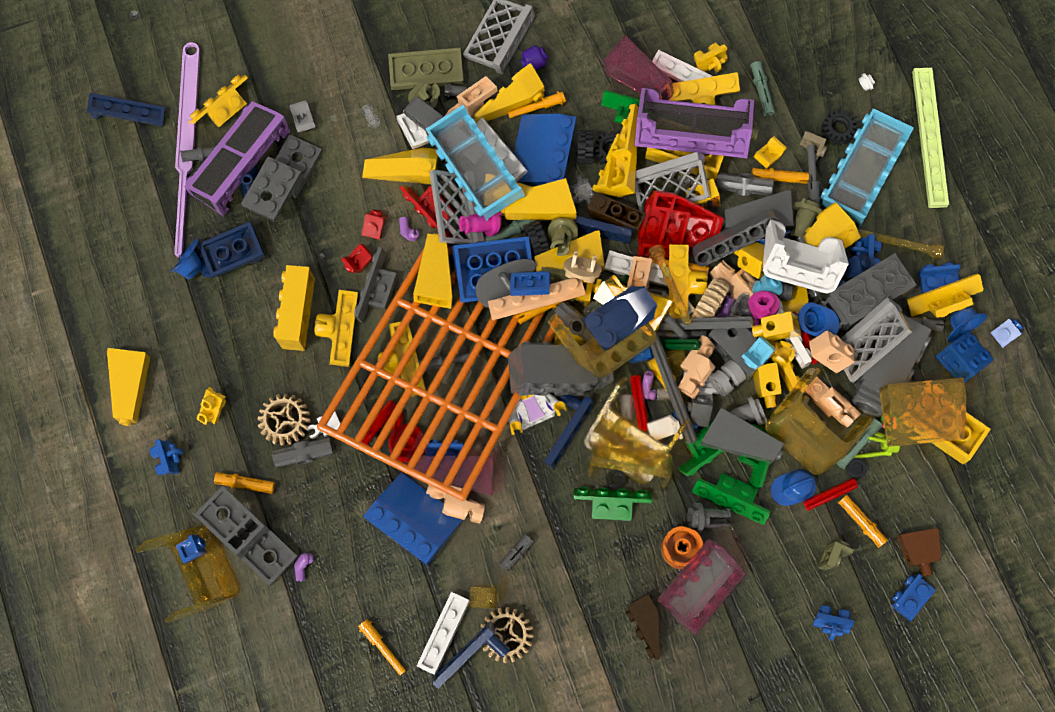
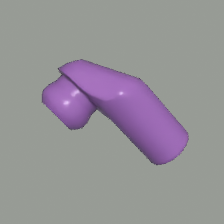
[399,217,419,241]
[716,295,735,317]
[294,553,314,582]

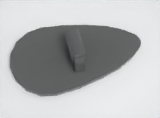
[475,259,536,308]

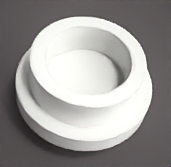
[859,73,875,91]

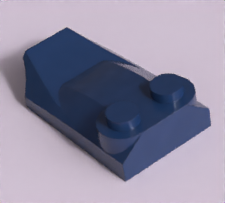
[198,222,265,278]
[583,286,658,351]

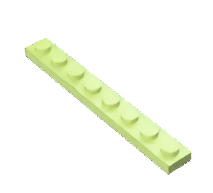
[912,68,949,208]

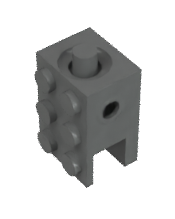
[708,313,772,384]

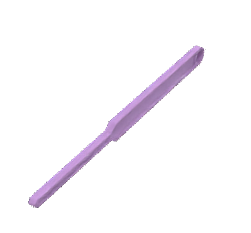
[175,42,200,258]

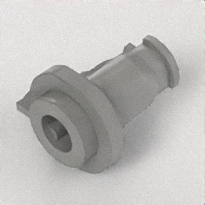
[730,396,768,426]

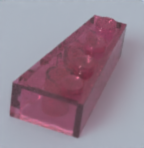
[603,35,674,100]
[415,456,493,496]

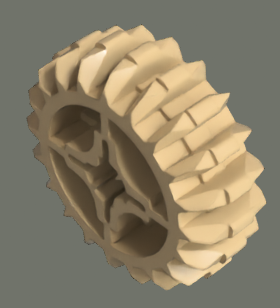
[691,278,730,318]
[258,394,311,446]
[481,607,534,663]

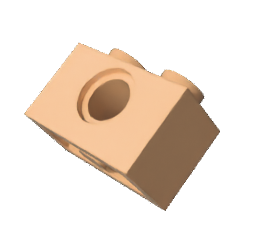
[809,330,855,373]

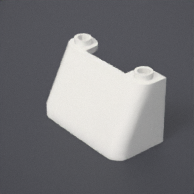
[763,219,849,293]

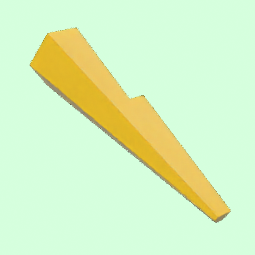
[592,104,639,197]

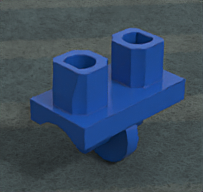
[850,234,882,267]
[149,439,183,475]
[813,605,854,641]

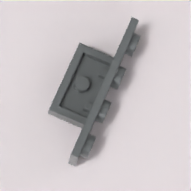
[354,247,398,323]

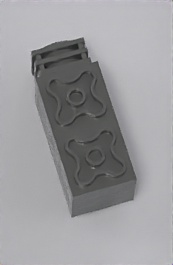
[819,253,916,335]
[850,315,931,418]
[508,342,614,396]

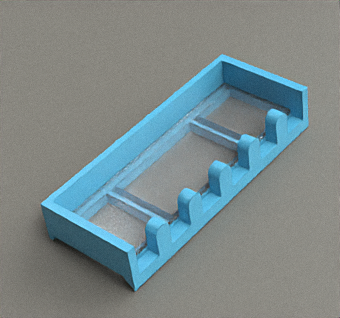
[426,105,525,221]
[820,108,914,226]

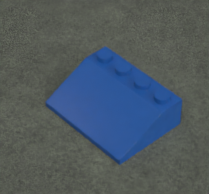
[514,114,576,187]
[451,236,532,303]
[363,472,463,566]

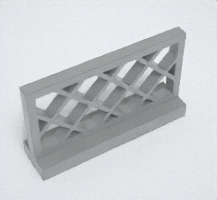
[463,0,535,75]
[635,152,711,212]
[430,170,484,244]
[841,297,912,383]

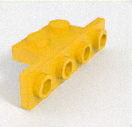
[187,75,248,127]
[907,273,983,318]

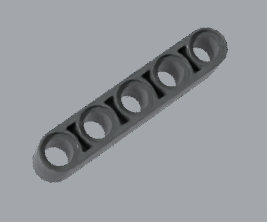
[403,97,485,167]
[692,209,781,266]

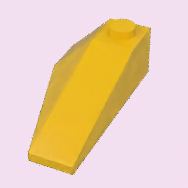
[474,63,544,123]
[362,148,439,184]
[804,202,861,249]

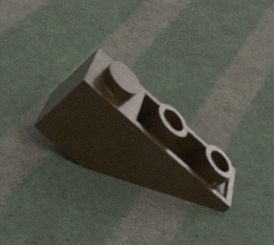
[587,192,646,230]
[625,594,660,661]

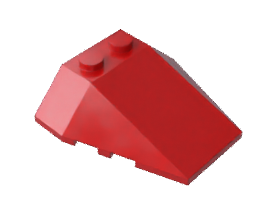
[637,190,724,259]

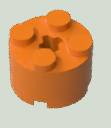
[661,526,703,569]

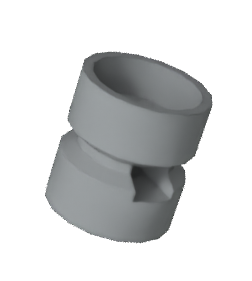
[709,360,746,396]

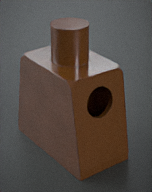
[896,528,941,577]

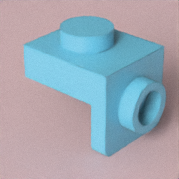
[752,274,783,295]
[742,336,776,369]

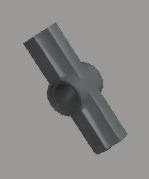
[716,172,774,196]
[554,301,601,350]
[272,438,334,468]

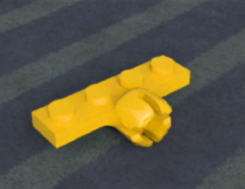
[665,72,741,117]
[668,245,708,319]
[314,290,358,367]
[377,322,426,397]
[760,323,802,396]

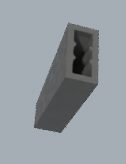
[721,190,794,232]
[700,408,784,463]

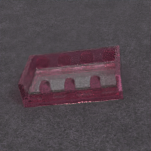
[657,539,746,635]

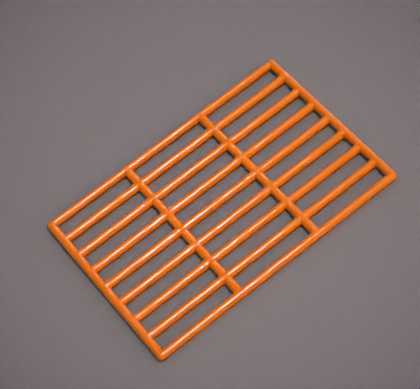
[317,244,570,501]

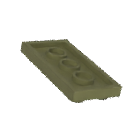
[388,48,464,90]

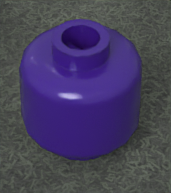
[520,45,548,71]

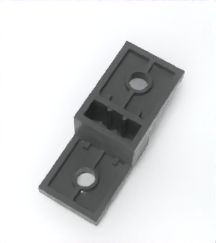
[241,134,323,222]
[194,486,298,586]

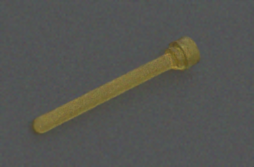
[857,228,944,260]
[649,245,691,325]

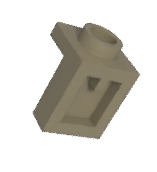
[800,131,827,162]

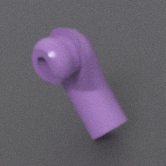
[642,371,657,400]

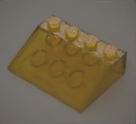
[879,378,967,447]

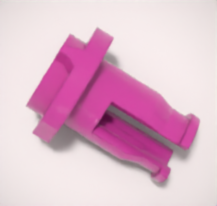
[459,206,502,237]
[748,291,780,325]

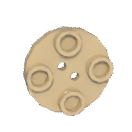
[563,251,601,283]

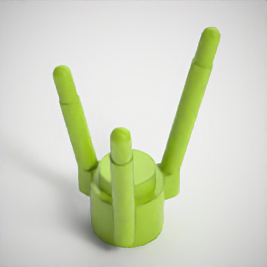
[853,426,900,459]

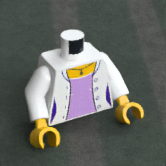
[509,393,567,435]

